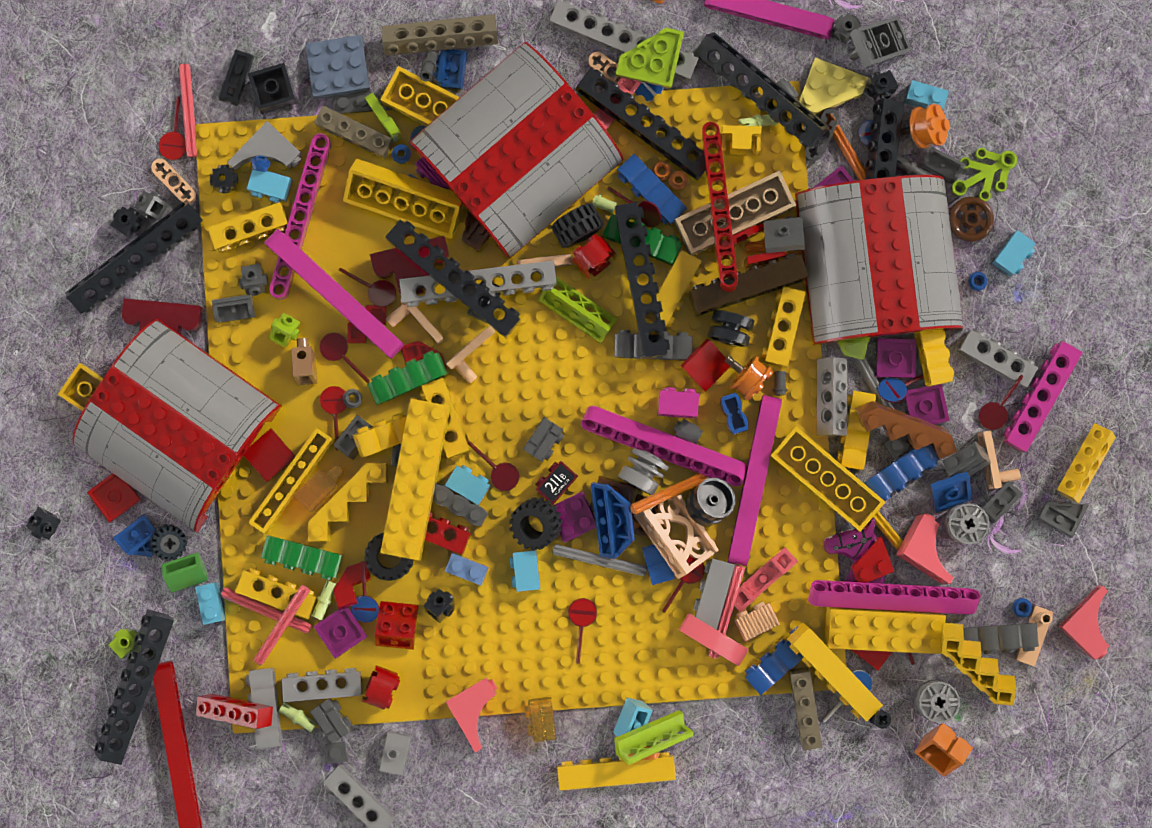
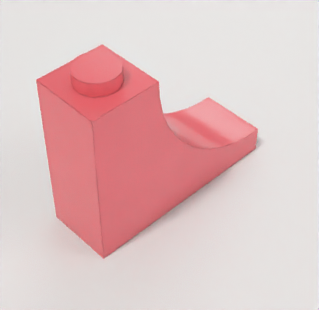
[896,513,954,585]
[1058,585,1109,660]
[446,677,498,752]

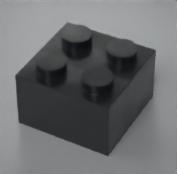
[247,63,298,114]

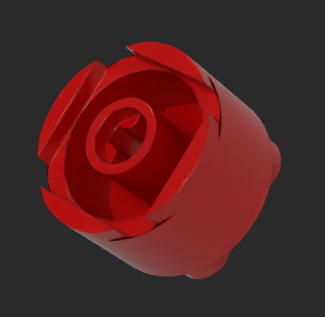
[573,234,617,279]
[362,665,400,710]

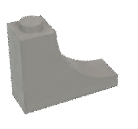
[227,121,303,171]

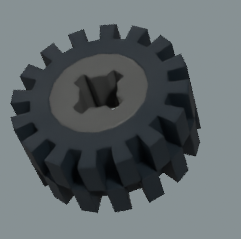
[150,524,187,561]

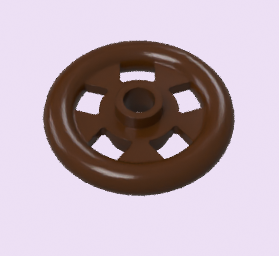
[949,197,994,242]

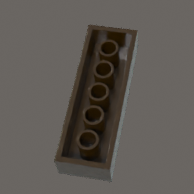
[689,253,808,317]

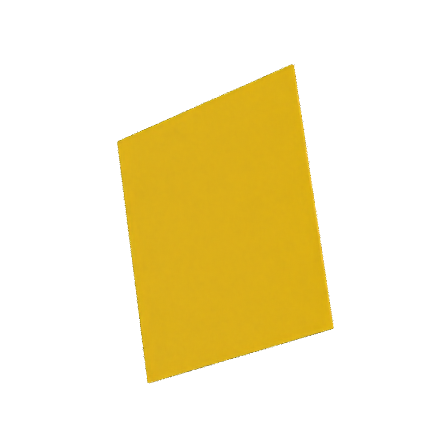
[195,81,847,734]

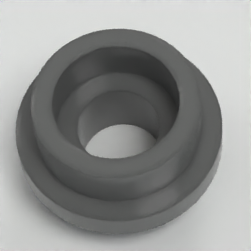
[343,389,362,408]

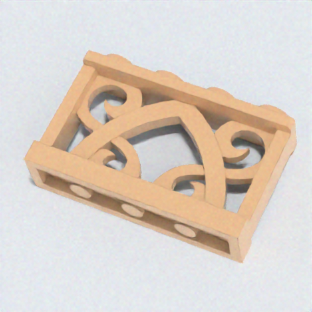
[634,494,718,579]

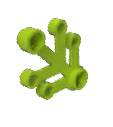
[951,148,1017,202]

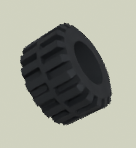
[551,203,604,248]
[509,497,563,550]
[364,533,414,581]

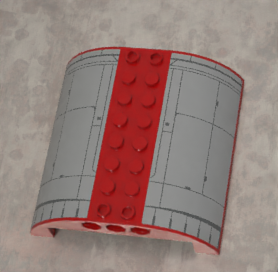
[409,42,624,259]
[795,175,963,345]
[72,319,282,533]

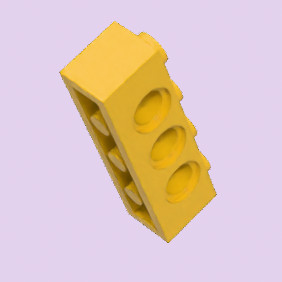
[208,202,288,253]
[761,286,806,368]
[420,378,470,459]
[1057,423,1116,504]
[235,568,318,619]

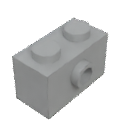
[377,731,412,776]

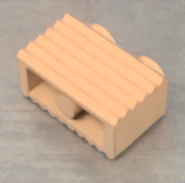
[734,601,780,641]

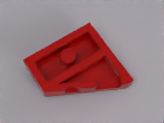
[851,536,894,583]

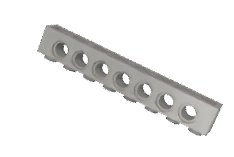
[549,0,699,83]
[399,260,557,307]

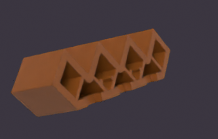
[855,401,957,459]

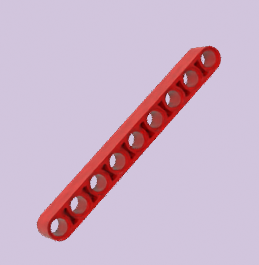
[702,122,738,292]
[153,661,202,828]

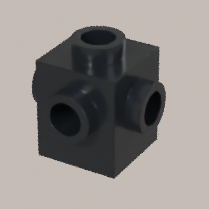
[866,70,899,101]
[210,165,238,194]
[110,206,143,238]
[26,506,61,540]
[424,589,455,623]

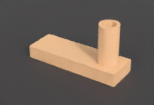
[386,298,444,344]
[446,326,495,384]
[977,430,1021,490]
[1015,605,1054,667]

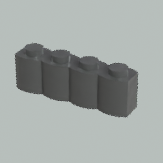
[614,330,692,361]
[433,482,488,526]
[963,623,1039,654]

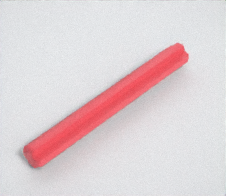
[179,64,197,158]
[709,565,745,658]
[254,585,310,665]
[221,587,311,633]

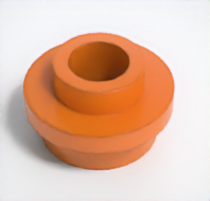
[652,161,671,181]
[669,171,688,190]

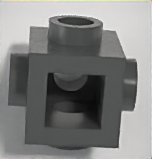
[832,13,861,44]
[134,191,169,221]
[239,263,269,296]

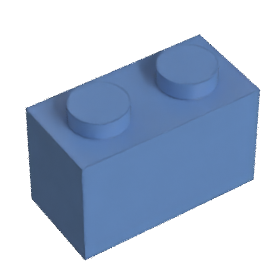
[445,553,489,585]

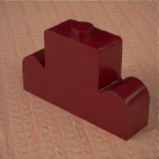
[370,236,450,295]
[122,298,203,334]

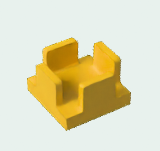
[720,125,762,156]

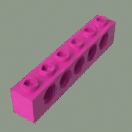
[1003,341,1083,453]

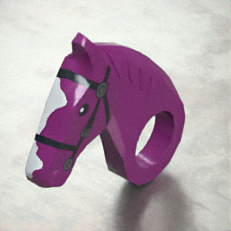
[823,518,884,584]

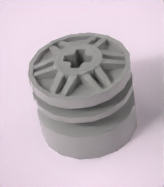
[618,448,669,495]
[943,503,990,544]
[914,680,960,723]

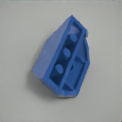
[591,482,635,559]

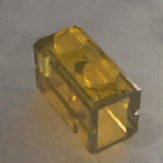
[525,697,556,742]

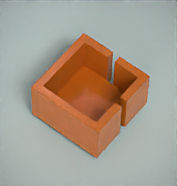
[914,723,973,777]

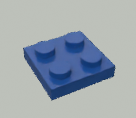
[930,472,972,513]

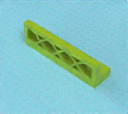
[538,277,618,343]
[614,710,694,765]

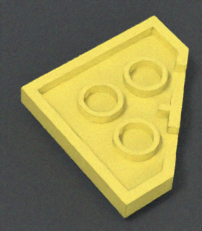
[799,58,868,115]

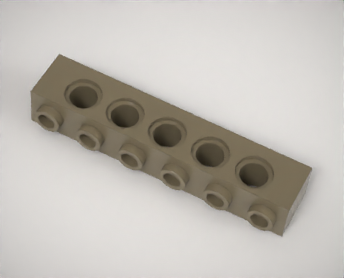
[382,14,498,56]

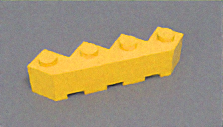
[308,463,388,541]
[941,623,1016,706]

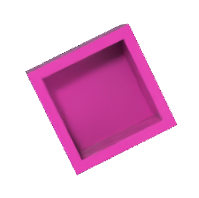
[657,387,699,419]

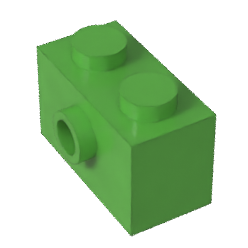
[162,552,208,593]

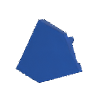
[433,49,467,90]
[113,514,156,558]

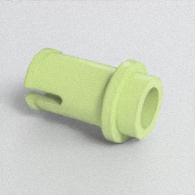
[592,195,617,214]

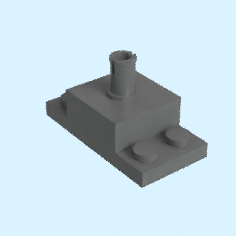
[848,16,911,69]

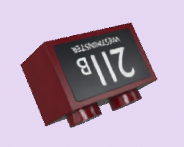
[535,461,578,505]

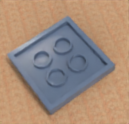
[306,35,370,99]

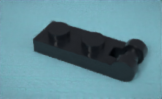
[219,49,254,106]

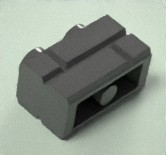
[523,417,564,462]
[943,442,991,477]
[310,698,353,744]

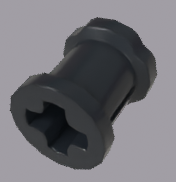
[869,709,891,729]

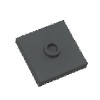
[764,217,805,253]

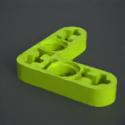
[364,92,403,143]

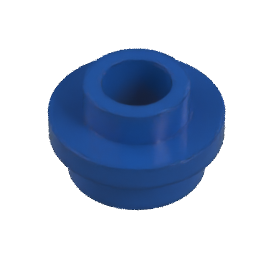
[392,144,411,164]
[251,155,271,172]
[968,272,987,291]
[1012,598,1032,617]

